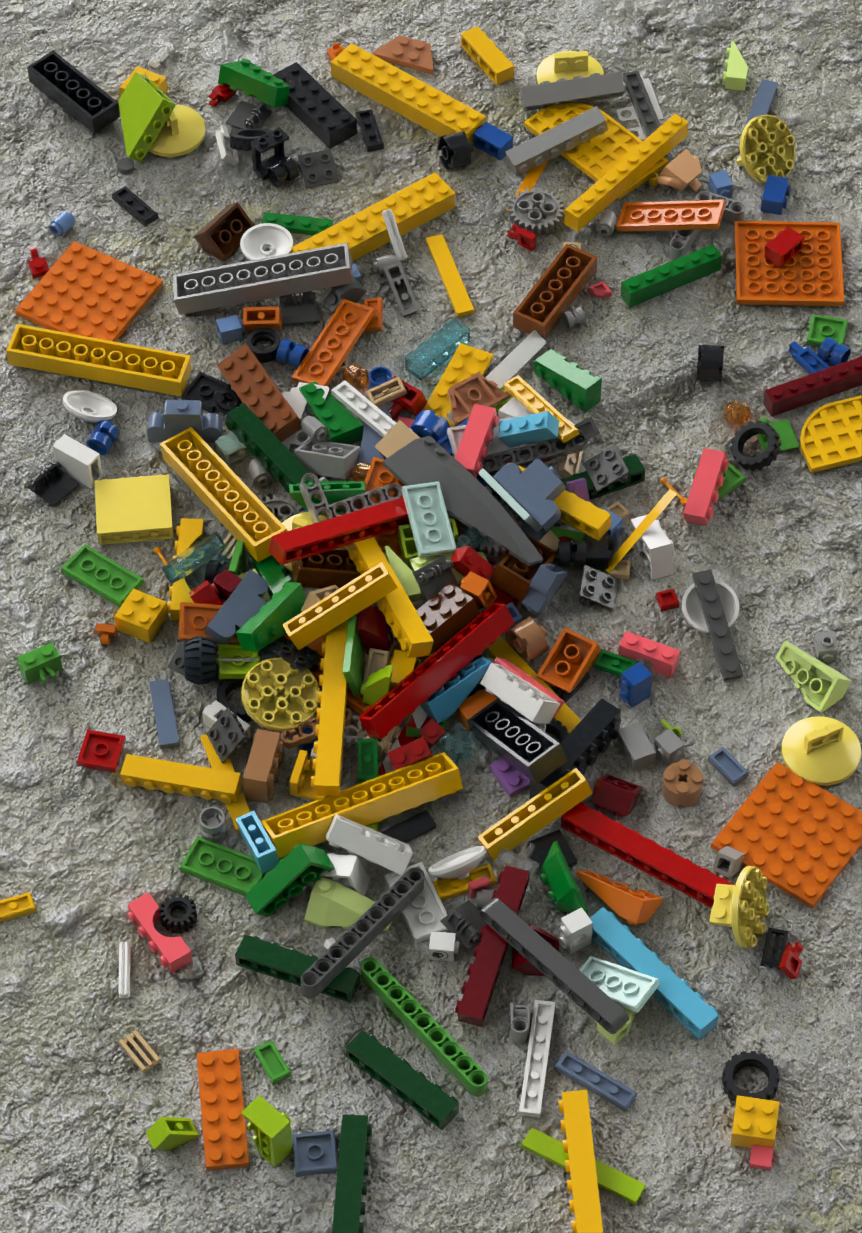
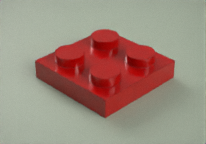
[77,729,126,773]

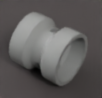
[562,307,586,329]

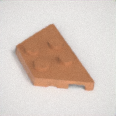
[372,35,433,75]
[448,373,511,426]

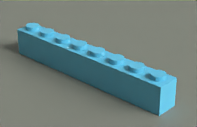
[590,907,719,1040]

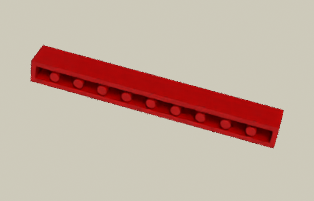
[268,497,410,565]
[359,602,515,739]
[560,802,733,908]

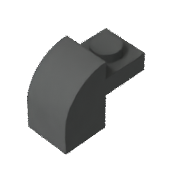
[323,278,367,313]

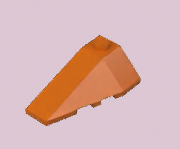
[576,870,664,926]

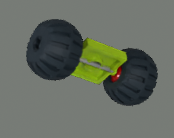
[184,636,289,685]

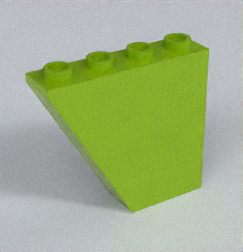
[118,72,176,163]

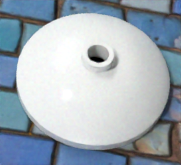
[240,223,293,261]
[62,390,117,423]
[682,579,739,633]
[428,846,486,880]

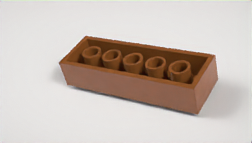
[513,244,597,340]
[217,344,302,442]

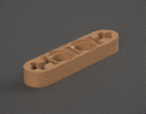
[281,707,353,748]

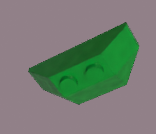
[289,481,365,513]
[539,841,588,915]

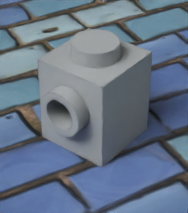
[814,631,838,663]
[654,729,685,765]
[712,846,745,878]

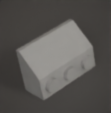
[294,439,361,479]

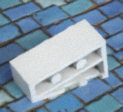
[630,515,674,580]
[307,853,370,896]

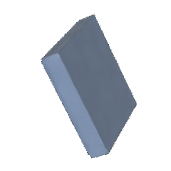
[292,1130,338,1176]

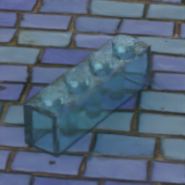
[405,318,470,381]
[162,531,227,584]

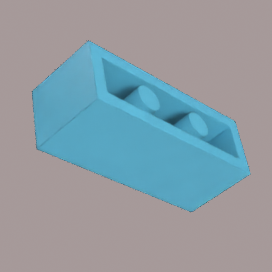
[498,411,559,447]
[236,811,279,874]

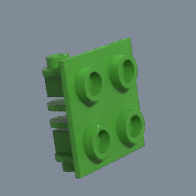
[756,417,799,452]

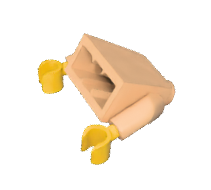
[648,149,703,192]

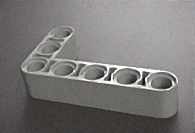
[669,191,745,260]
[299,473,402,523]

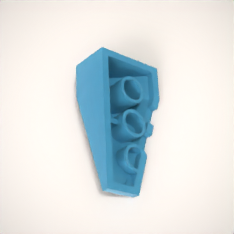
[420,657,492,723]

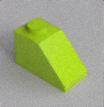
[360,665,393,705]
[146,1117,199,1150]

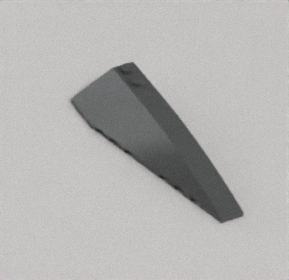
[382,436,543,566]

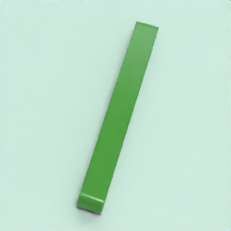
[360,957,488,1097]

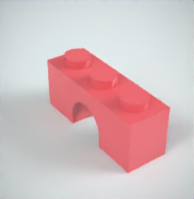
[618,631,680,678]

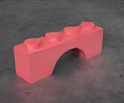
[127,892,192,974]

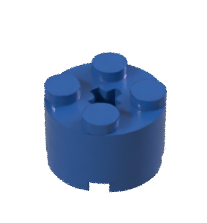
[410,410,450,442]

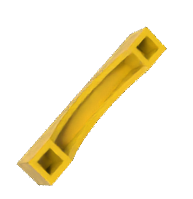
[167,518,205,621]

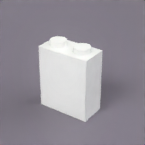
[53,434,103,489]

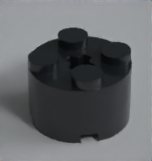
[437,131,474,169]
[696,344,724,382]

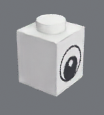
[429,931,459,961]

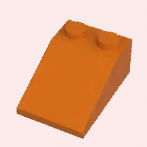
[536,627,601,693]

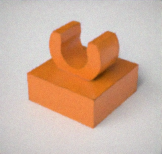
[327,42,344,61]
[95,623,118,645]

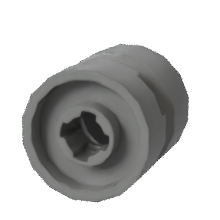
[199,807,227,843]

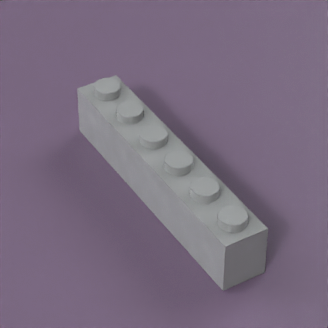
[520,70,625,112]
[505,106,608,176]

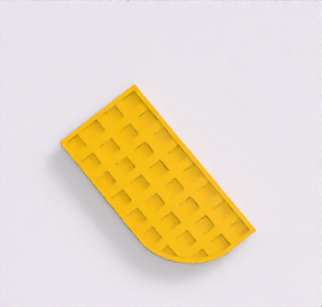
[524,103,669,200]
[800,395,862,473]

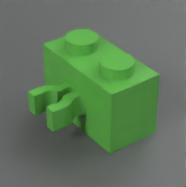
[17,642,62,685]

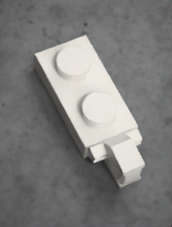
[215,124,239,166]

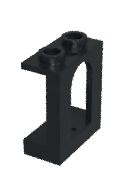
[251,127,290,181]

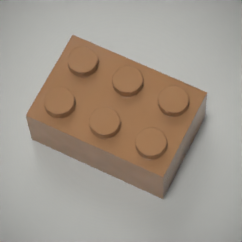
[243,729,285,803]

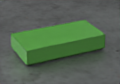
[253,1040,292,1085]

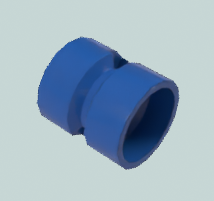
[817,337,851,366]
[276,339,309,368]
[369,367,392,396]
[86,420,119,455]

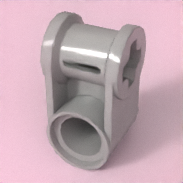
[510,1002,531,1044]

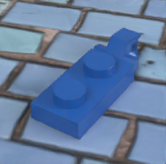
[788,341,830,374]

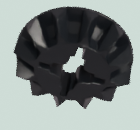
[212,388,241,416]

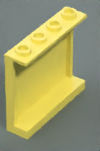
[94,474,174,545]

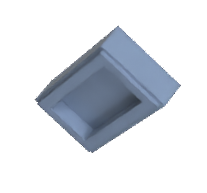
[708,747,749,787]

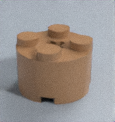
[506,617,550,663]
[662,759,703,807]

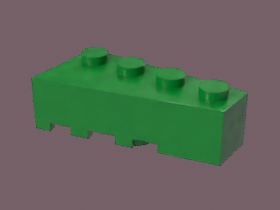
[218,59,290,107]
[534,349,602,412]
[299,381,364,445]
[248,554,292,599]
[236,582,306,652]
[245,843,335,917]

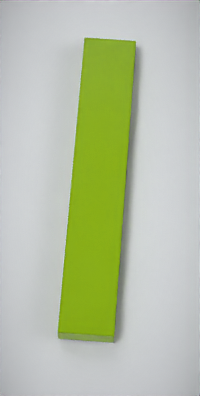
[521,1128,646,1205]

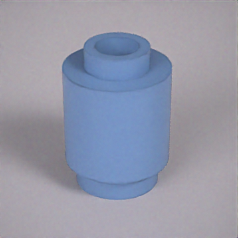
[49,211,75,236]

